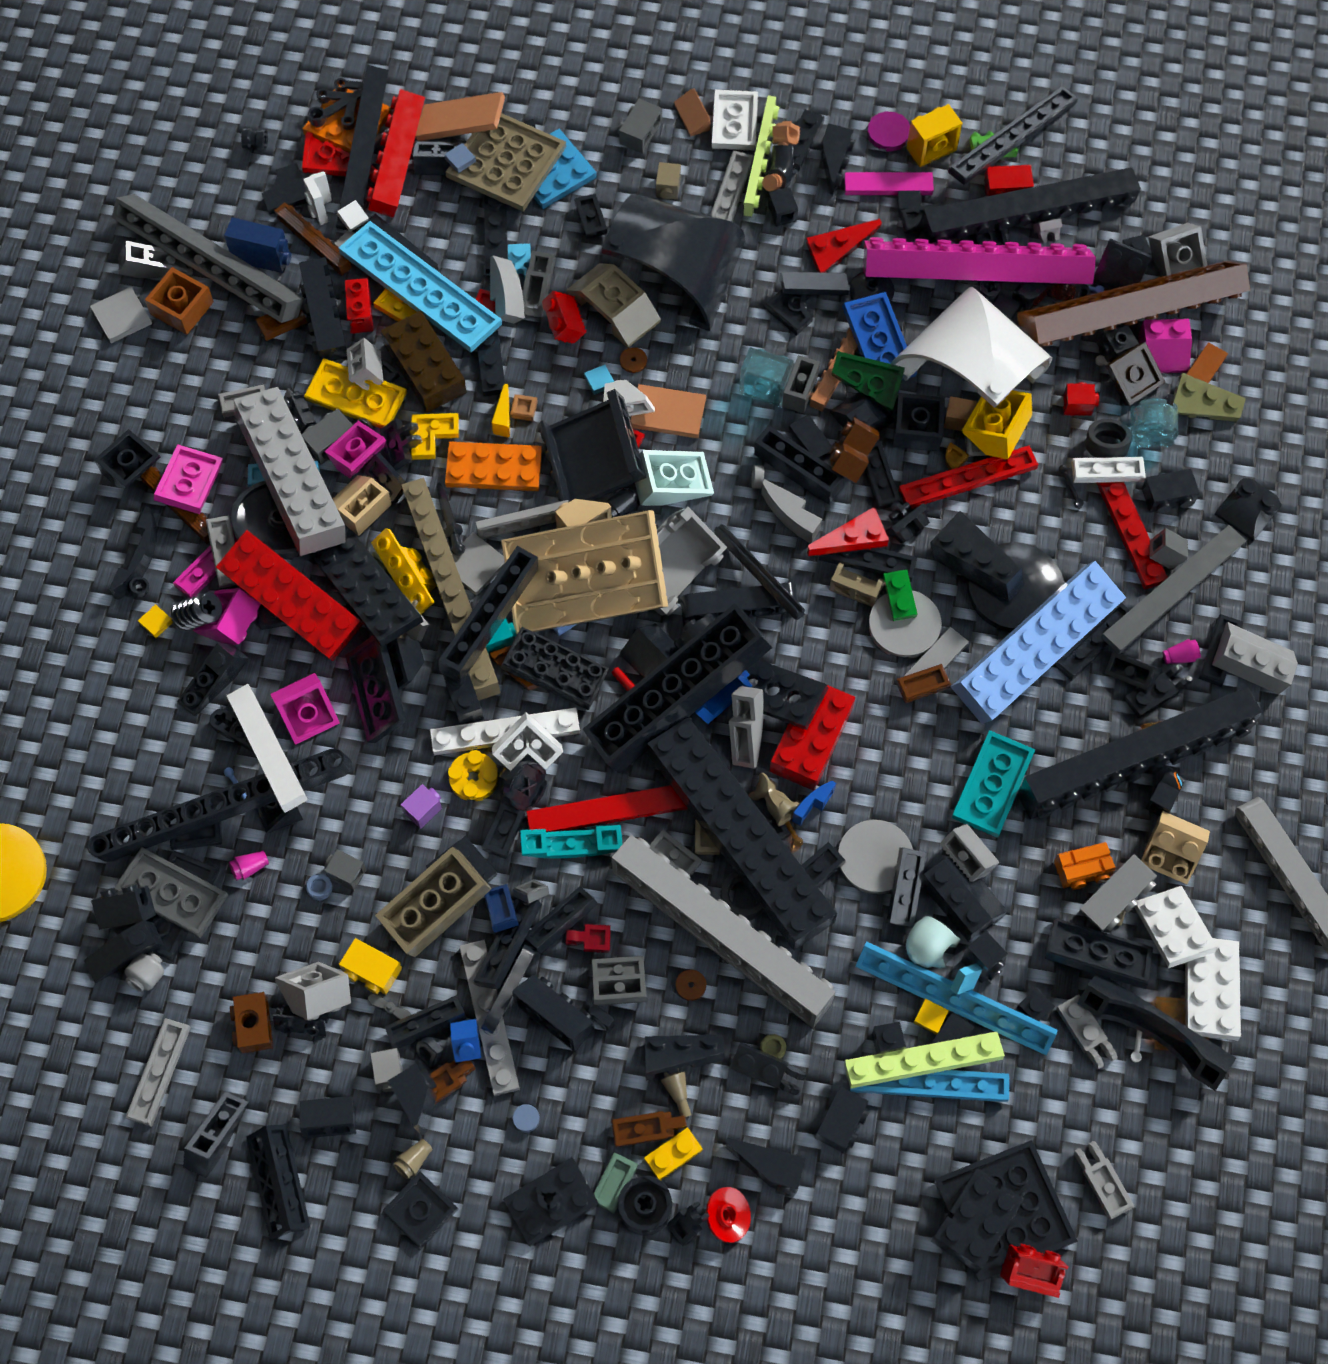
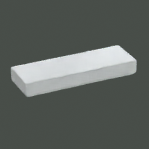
[1071,457,1146,483]

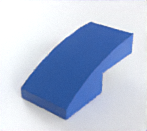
[792,781,836,826]

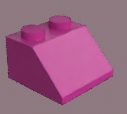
[1138,319,1192,373]
[324,421,386,478]
[193,588,261,645]
[270,673,340,745]

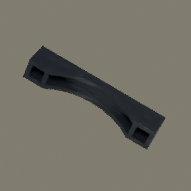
[1077,974,1236,1091]

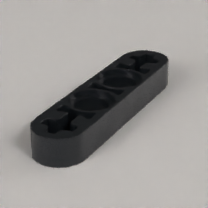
[481,945,536,1034]

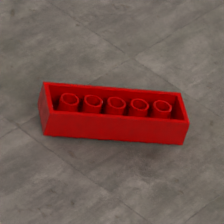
[216,530,363,661]

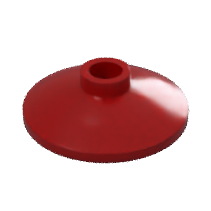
[706,1187,751,1243]

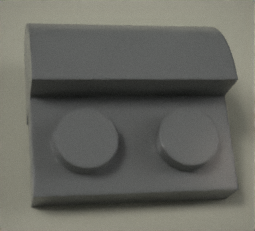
[592,956,647,1006]

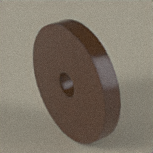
[620,347,647,373]
[676,969,707,1001]

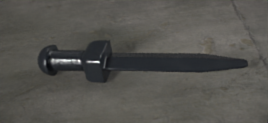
[437,483,465,556]

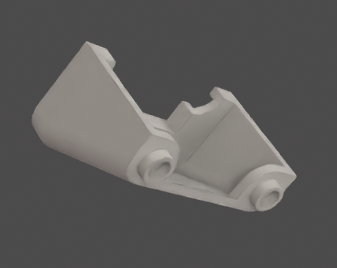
[654,507,727,616]

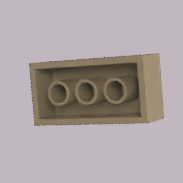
[375,847,492,957]

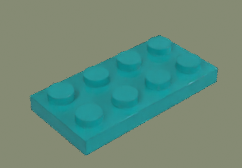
[952,730,1035,838]

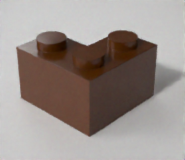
[829,417,879,483]

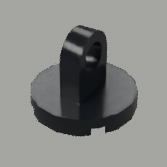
[499,760,547,810]

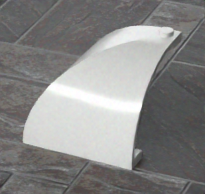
[891,287,1052,408]

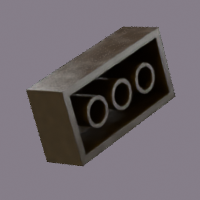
[381,311,467,413]

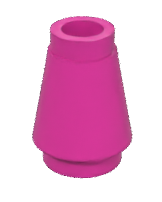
[1162,639,1201,665]
[229,851,269,881]

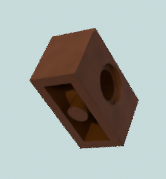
[230,992,273,1054]

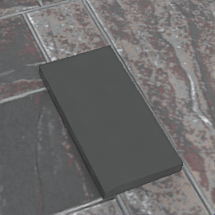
[114,847,228,938]

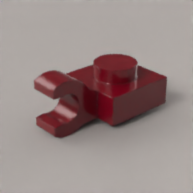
[566,924,611,953]

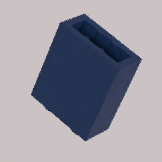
[224,217,291,273]

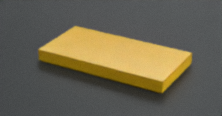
[304,358,407,429]

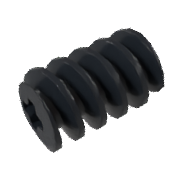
[171,592,223,631]

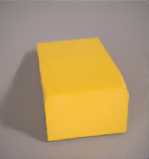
[492,384,510,438]

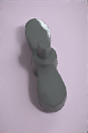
[368,994,412,1020]

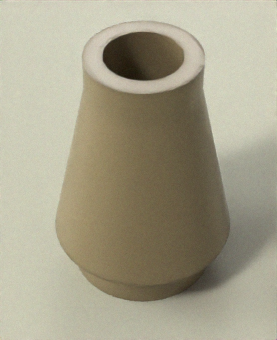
[393,1139,433,1179]

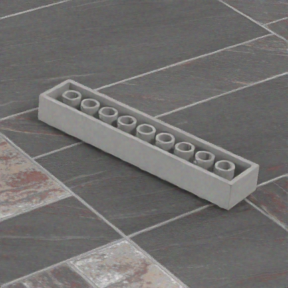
[612,835,836,1028]

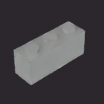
[1079,854,1157,932]

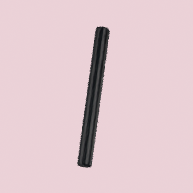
[714,524,805,620]

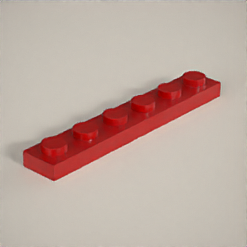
[898,445,1038,510]
[1096,482,1168,590]

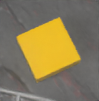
[138,604,173,638]
[914,998,949,1035]

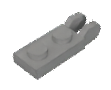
[1056,994,1117,1069]
[1074,1141,1135,1220]

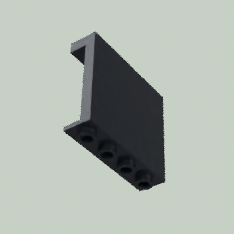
[540,389,646,502]

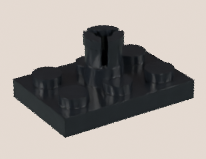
[503,1157,600,1247]

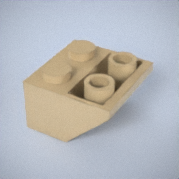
[333,475,392,536]
[1141,811,1210,884]

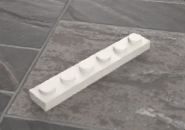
[430,708,580,756]

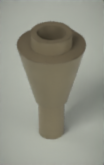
[661,1068,692,1117]

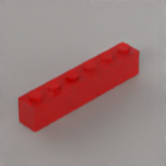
[366,89,425,218]

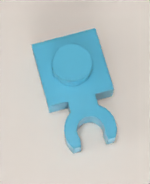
[508,244,531,279]

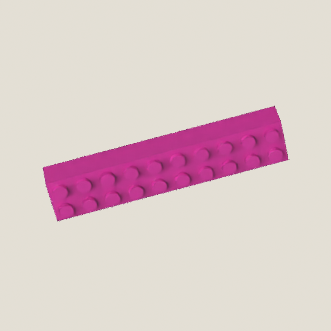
[863,237,1096,284]

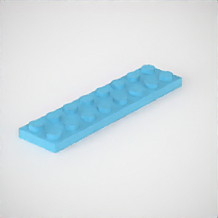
[339,221,502,352]

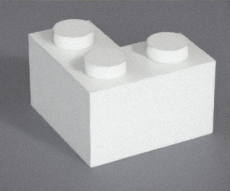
[492,712,563,771]

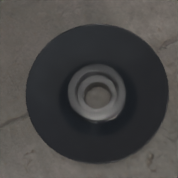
[850,272,895,302]

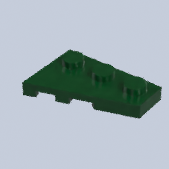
[832,351,905,413]

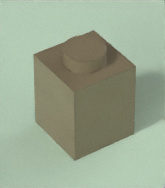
[656,162,681,200]

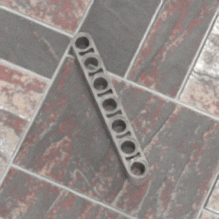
[1235,797,1328,954]

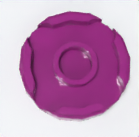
[867,111,910,151]

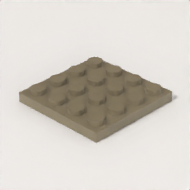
[446,113,566,212]

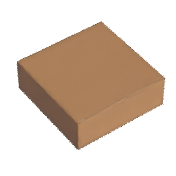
[510,394,538,421]

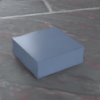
[445,143,476,173]

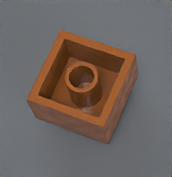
[145,267,214,335]

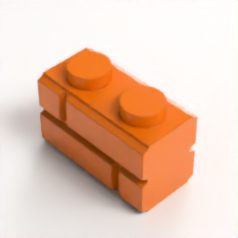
[1054,842,1116,890]

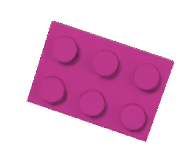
[154,444,223,514]

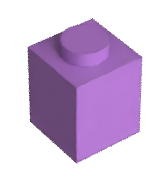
[401,784,442,829]

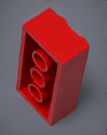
[769,678,856,791]

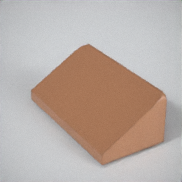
[674,88,711,137]

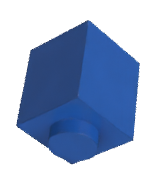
[450,1019,481,1062]

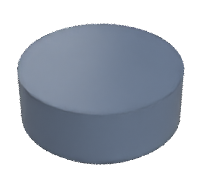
[306,874,332,901]
[513,1104,540,1133]

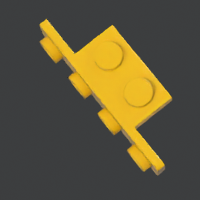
[371,528,436,614]

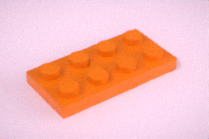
[445,442,542,491]

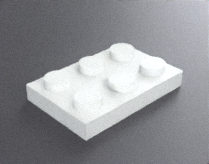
[712,90,758,150]
[1135,886,1217,968]

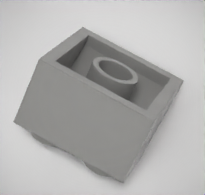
[1148,223,1207,276]
[275,962,351,1020]

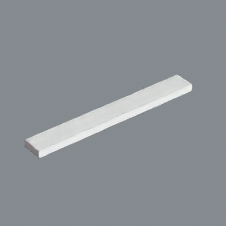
[227,684,308,812]

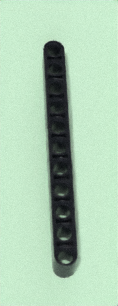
[87,748,352,862]

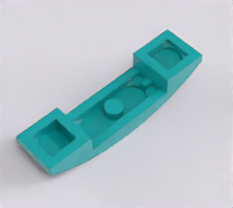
[520,825,623,858]

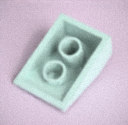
[635,450,714,506]

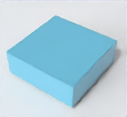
[584,365,614,395]
[951,963,983,995]

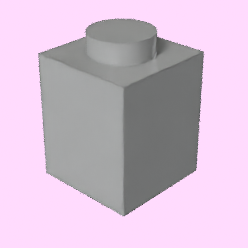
[371,1048,402,1092]

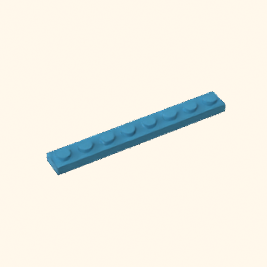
[855,941,1058,1055]

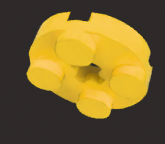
[448,750,498,801]

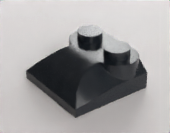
[1214,478,1282,541]

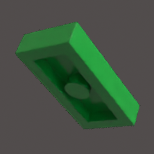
[883,570,918,621]

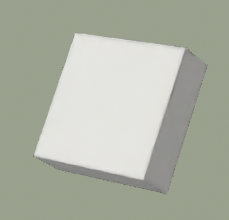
[337,200,369,232]

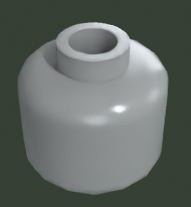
[125,952,164,992]

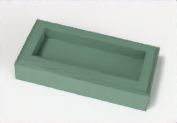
[594,1152,638,1214]

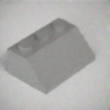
[1212,622,1298,694]

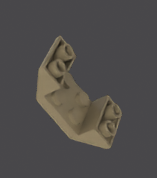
[566,263,661,348]

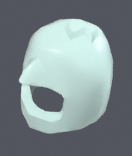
[906,916,961,969]

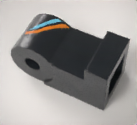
[1145,767,1186,816]

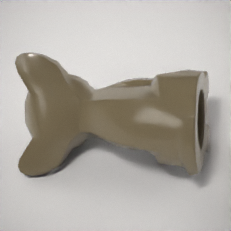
[749,773,800,827]

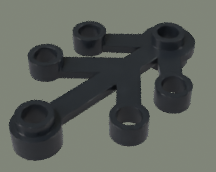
[308,77,365,130]

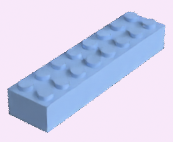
[951,561,1126,724]

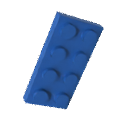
[842,292,917,380]

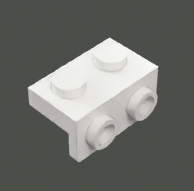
[304,171,332,225]

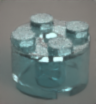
[1130,398,1179,448]

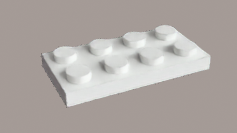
[1185,938,1241,1041]

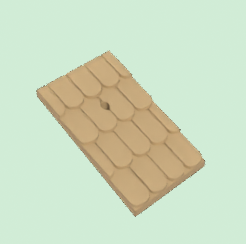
[501,510,668,634]

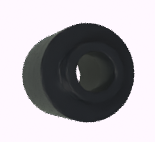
[605,488,638,518]

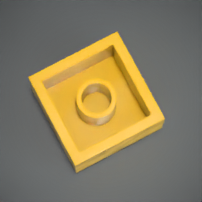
[906,104,962,167]

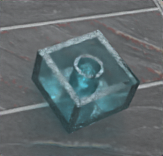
[739,347,794,407]

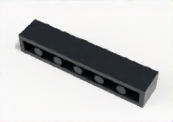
[439,546,538,684]

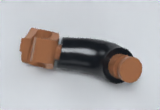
[762,121,800,192]

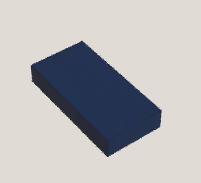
[484,884,519,933]

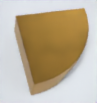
[945,442,969,470]

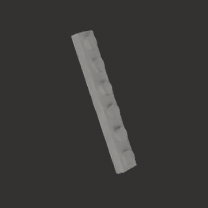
[460,940,520,1096]

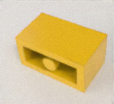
[339,938,402,995]

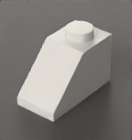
[603,380,655,416]

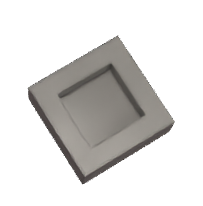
[1033,218,1062,243]

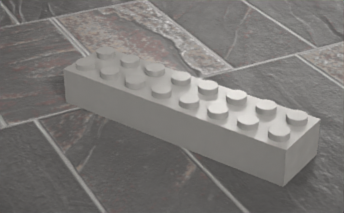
[233,387,346,556]

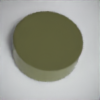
[760,1034,786,1059]

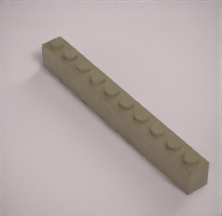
[402,477,500,700]

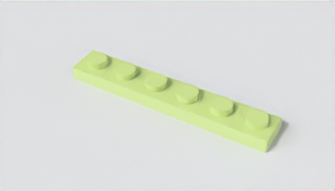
[744,96,779,217]
[844,1032,1005,1089]

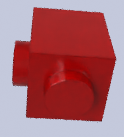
[1063,382,1099,416]

